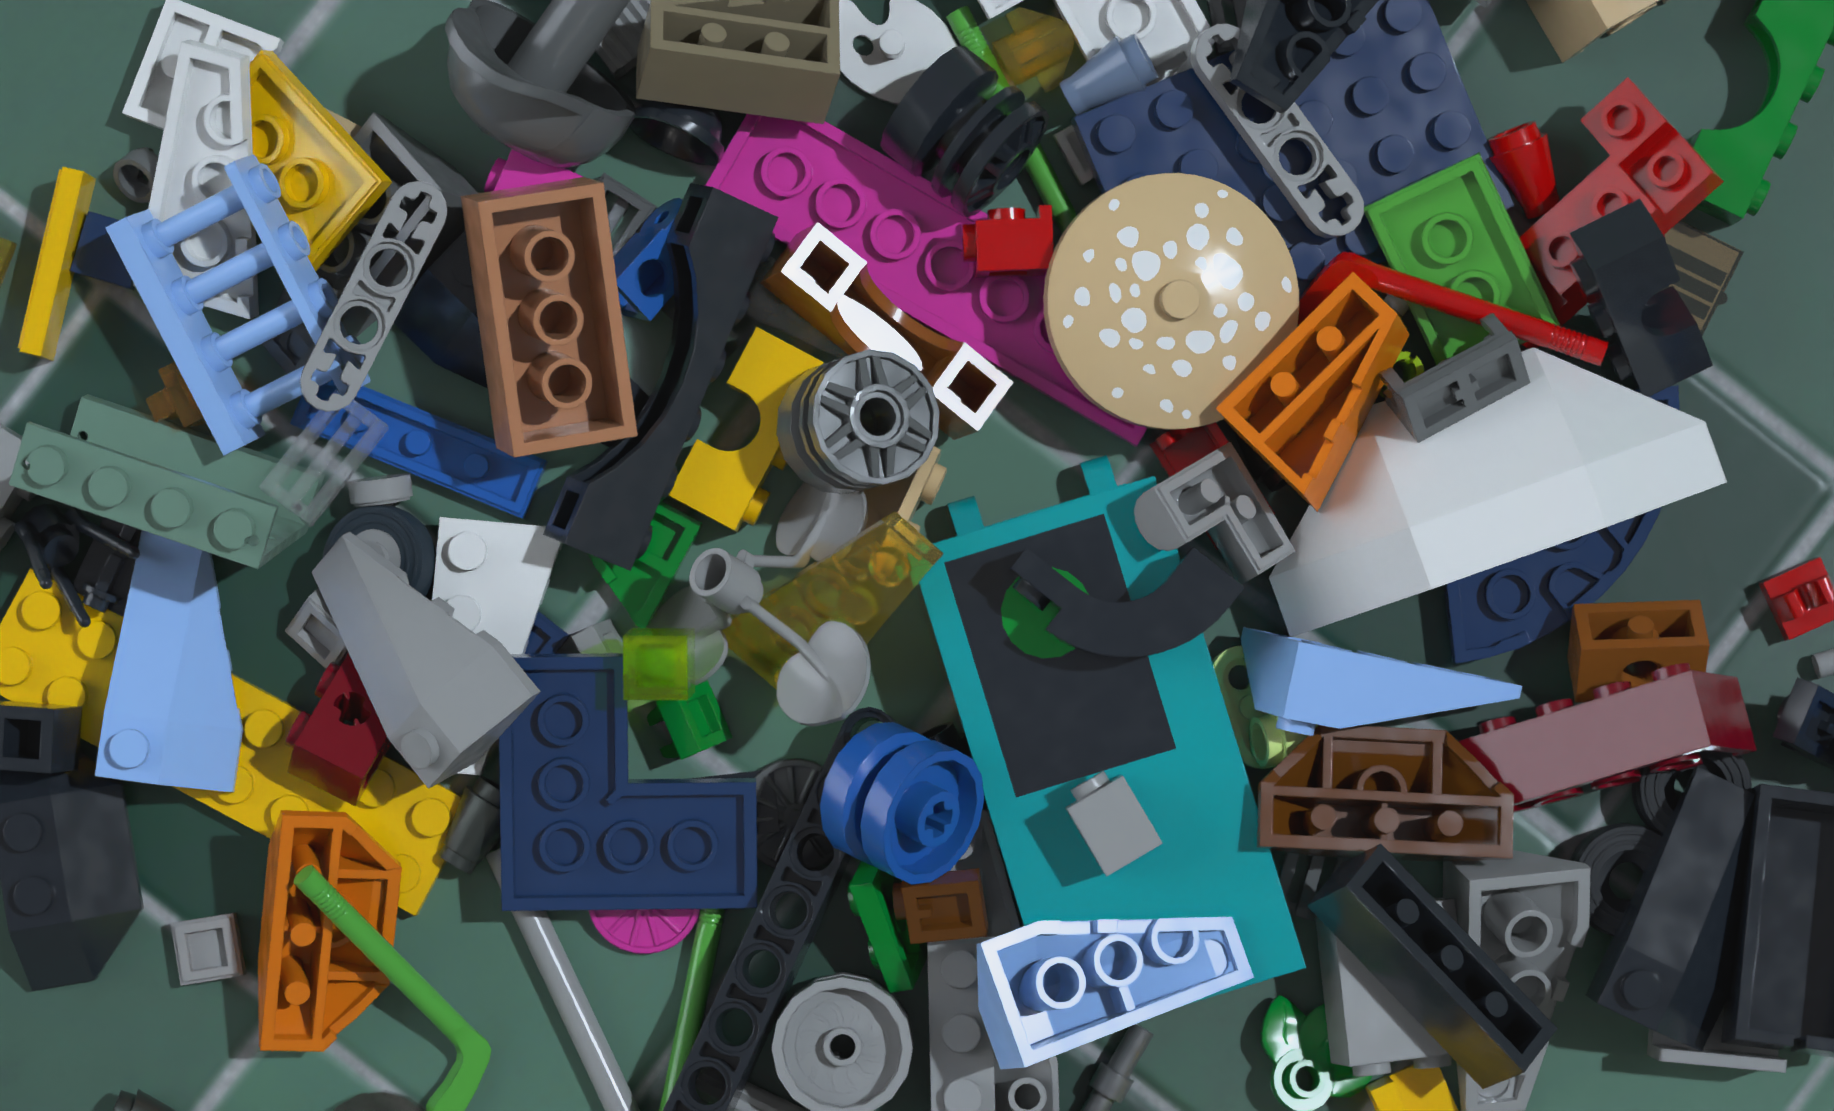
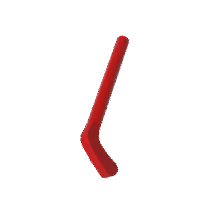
[1298,252,1609,366]

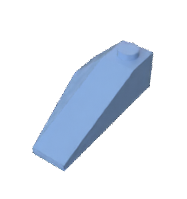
[95,530,243,792]
[1241,627,1522,736]
[977,917,1254,1070]

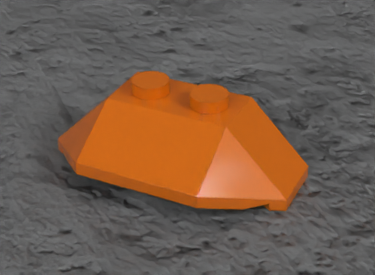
[258,810,402,1052]

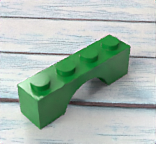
[1688,0,1834,226]

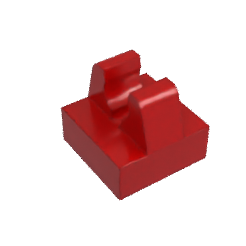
[1758,557,1834,641]

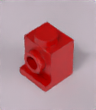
[962,205,1054,278]

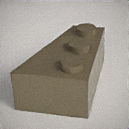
[636,0,840,124]

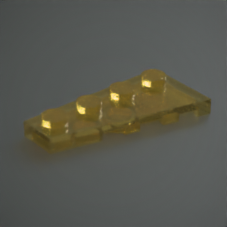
[722,511,944,690]

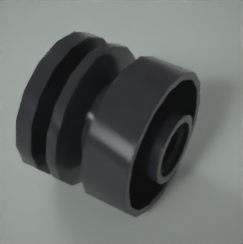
[881,46,1049,217]

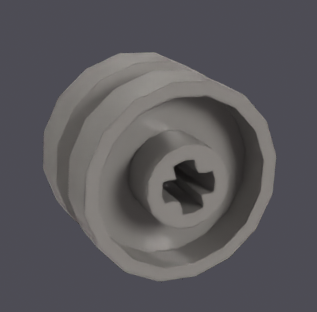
[772,972,913,1111]

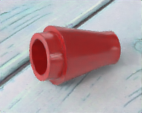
[1488,121,1560,219]

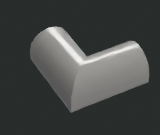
[1134,442,1296,584]

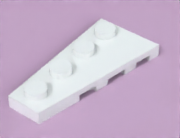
[133,40,259,319]
[432,517,563,775]

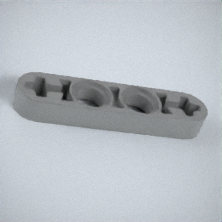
[1190,24,1364,238]
[300,181,447,412]

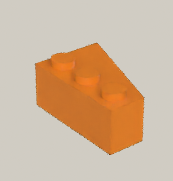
[1215,272,1410,512]

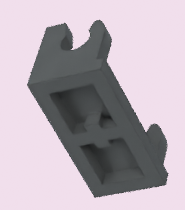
[1378,313,1530,443]

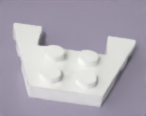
[977,0,1215,185]

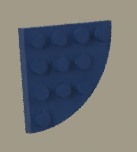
[1444,385,1680,664]

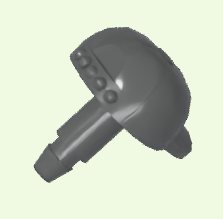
[445,0,635,169]

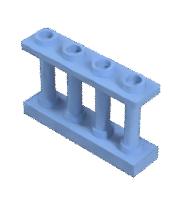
[105,154,371,456]

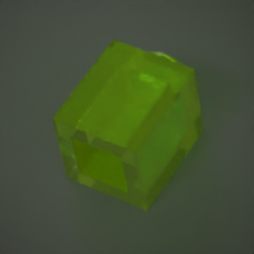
[623,628,695,700]

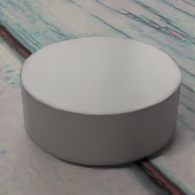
[347,473,413,507]

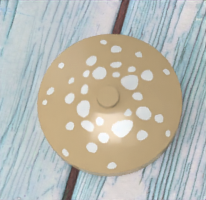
[1043,173,1299,430]

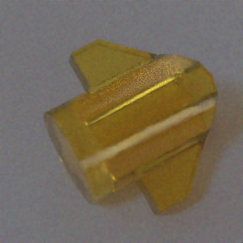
[991,7,1075,93]

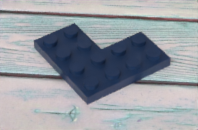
[499,653,757,911]

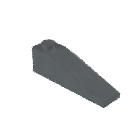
[262,112,477,374]

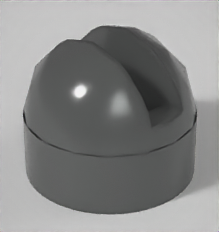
[113,147,159,203]

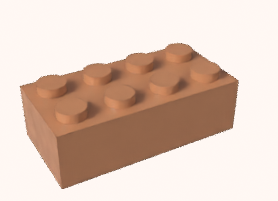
[461,177,638,458]

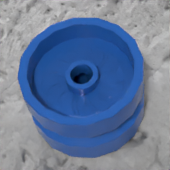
[820,722,984,885]

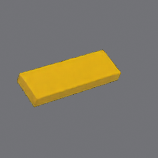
[18,166,96,361]

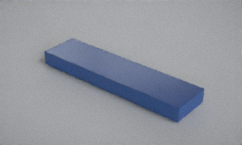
[290,380,548,519]

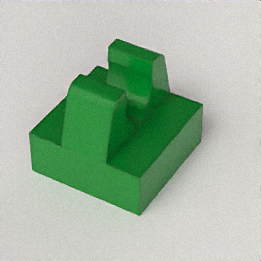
[647,680,733,760]

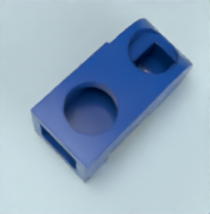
[614,198,683,321]

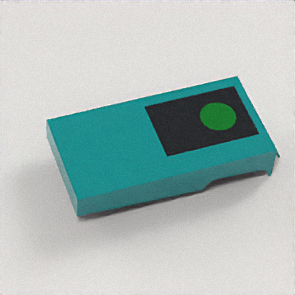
[909,455,1306,1007]

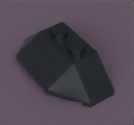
[0,751,144,991]

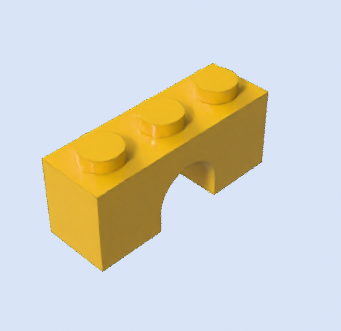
[668,327,824,533]

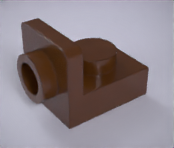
[892,868,988,944]

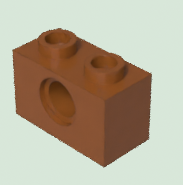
[1567,600,1710,702]

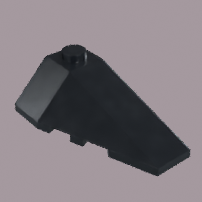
[1229,0,1379,113]
[394,230,649,447]
[1585,766,1755,1051]

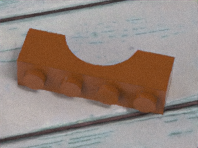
[760,222,1013,440]

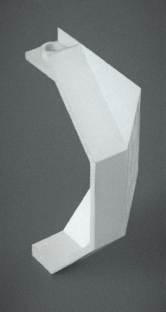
[1269,347,1727,637]

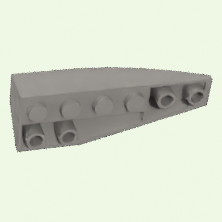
[927,810,1059,1111]

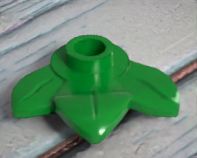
[1260,995,1372,1111]

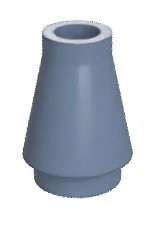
[1059,33,1158,116]

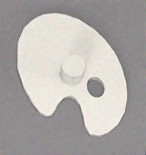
[839,0,958,105]

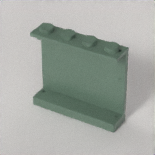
[9,394,325,569]

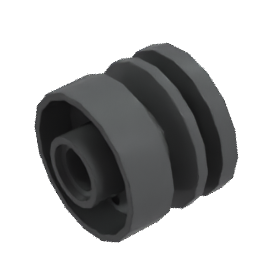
[776,349,940,494]

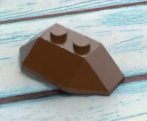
[1257,725,1514,861]

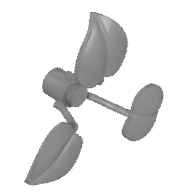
[622,482,871,726]

